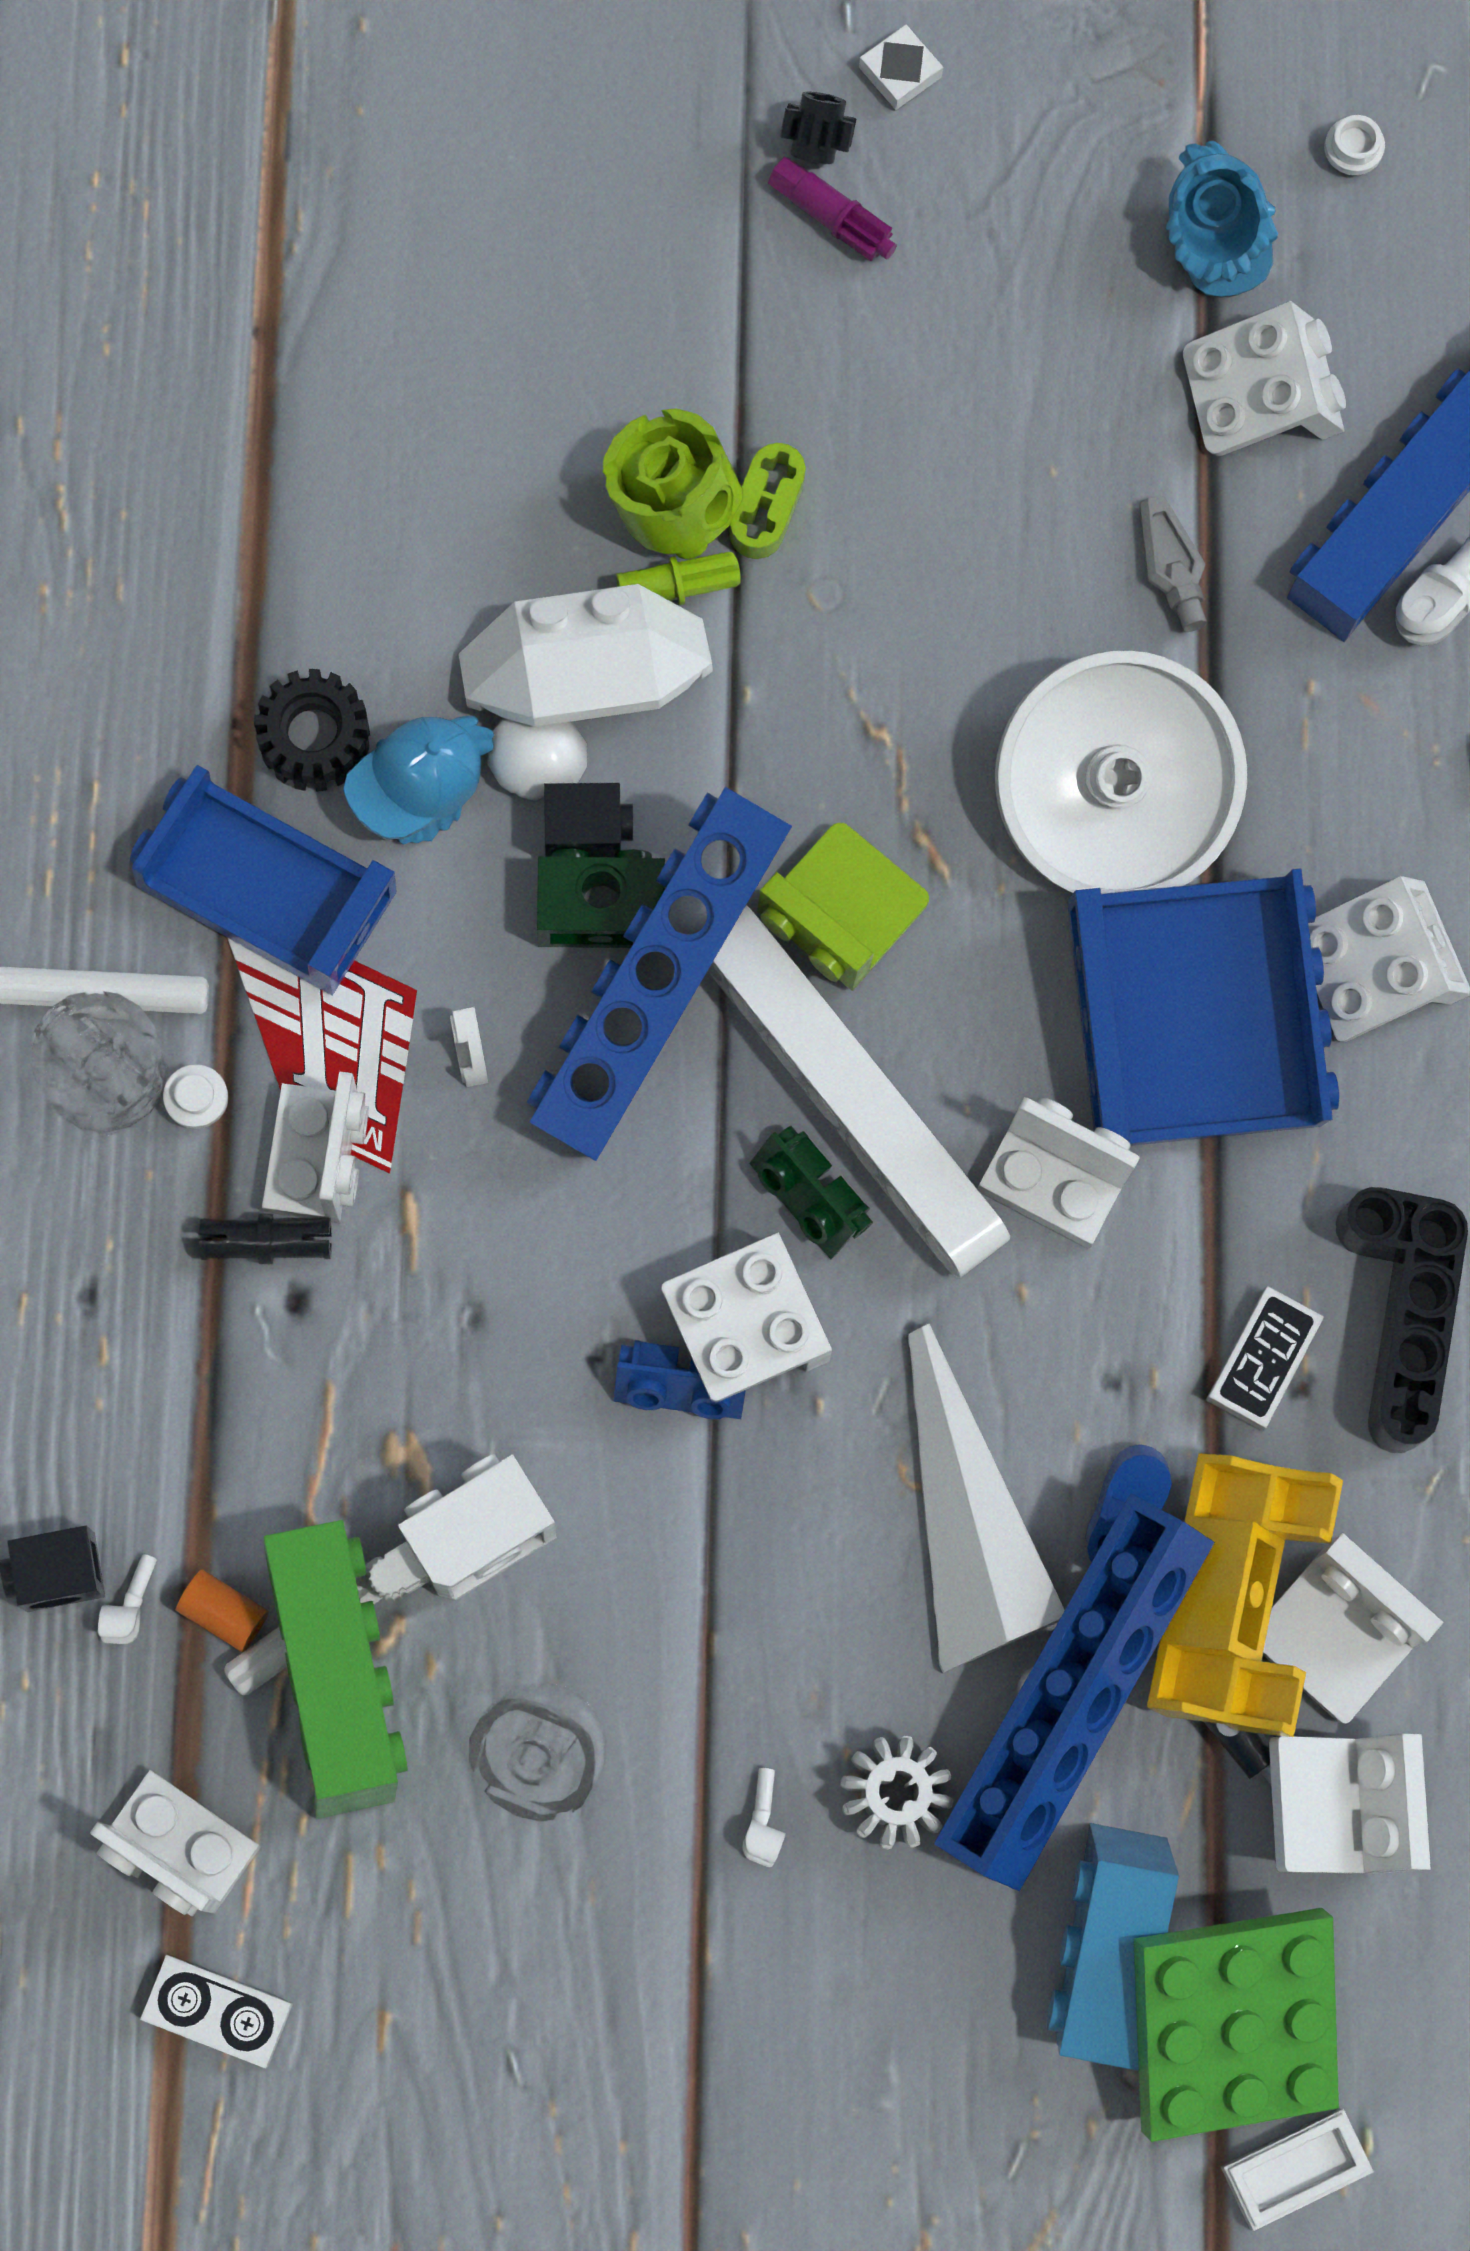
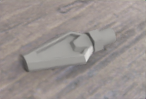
[1139,495,1207,632]

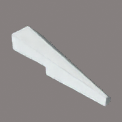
[908,1324,1065,1673]

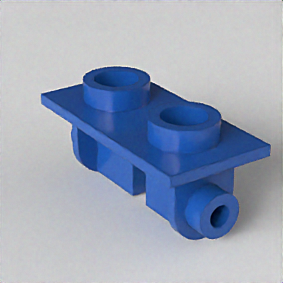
[613,1340,746,1419]

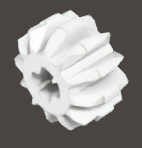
[840,1736,953,1850]

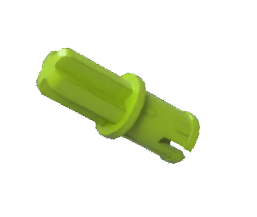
[615,551,741,605]

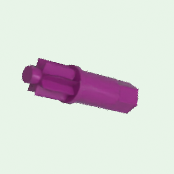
[768,156,897,261]

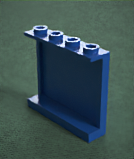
[1067,868,1339,1146]

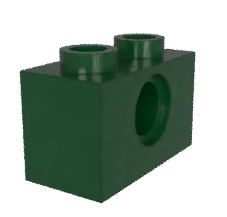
[537,849,665,948]

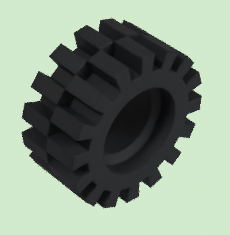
[254,669,370,792]

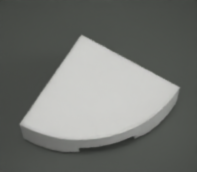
[450,1007,488,1087]

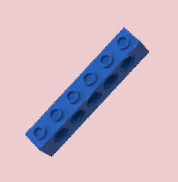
[526,787,792,1161]
[934,1493,1215,1892]

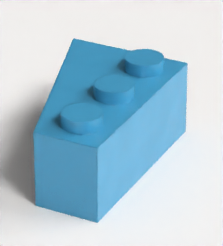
[1046,1823,1179,2071]

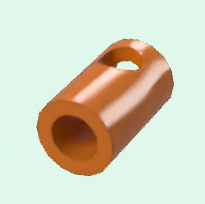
[175,1569,269,1653]

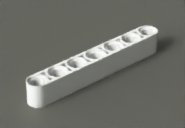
[708,905,1010,1278]

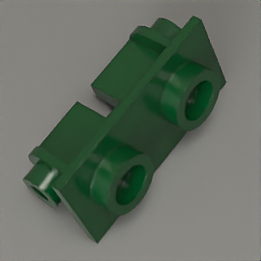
[749,1126,873,1260]

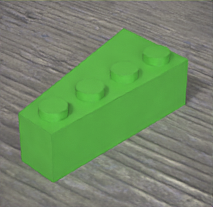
[264,1520,408,1820]

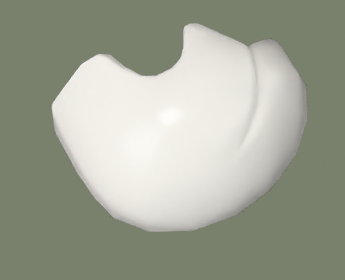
[487,718,587,801]

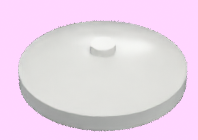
[995,651,1247,894]

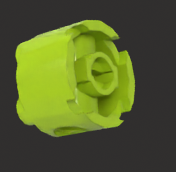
[603,408,743,559]

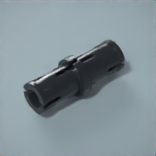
[199,1214,332,1264]

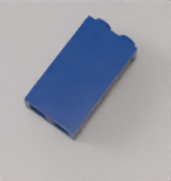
[130,765,397,996]

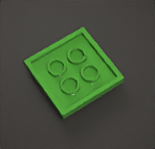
[1133,1908,1339,2142]

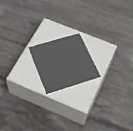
[859,25,944,110]

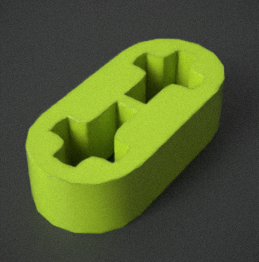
[729,442,806,559]

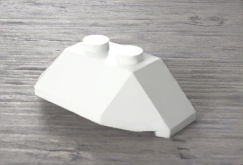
[458,584,713,727]

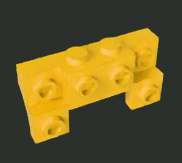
[1147,1453,1343,1737]

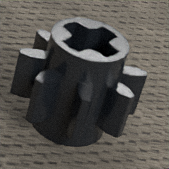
[780,91,857,164]

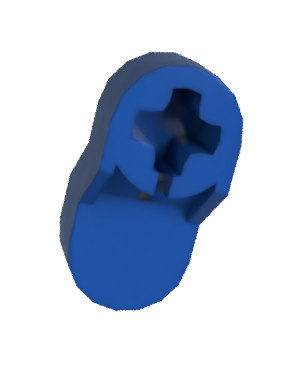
[1085,1445,1172,1562]

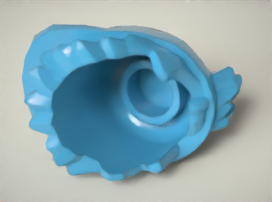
[1166,141,1278,297]
[343,716,494,845]

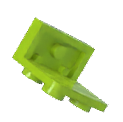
[757,823,929,991]

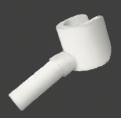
[98,1554,157,1644]
[742,1768,786,1867]

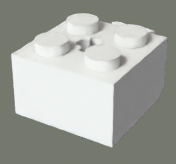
[369,1454,557,1601]

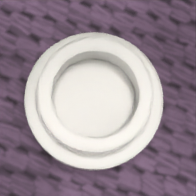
[1324,115,1385,175]
[163,1065,228,1129]

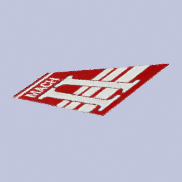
[228,938,417,1174]

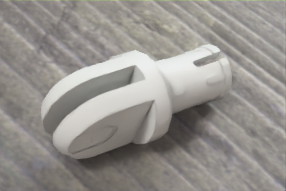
[1395,535,1470,646]

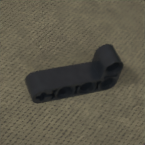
[1336,1187,1468,1453]

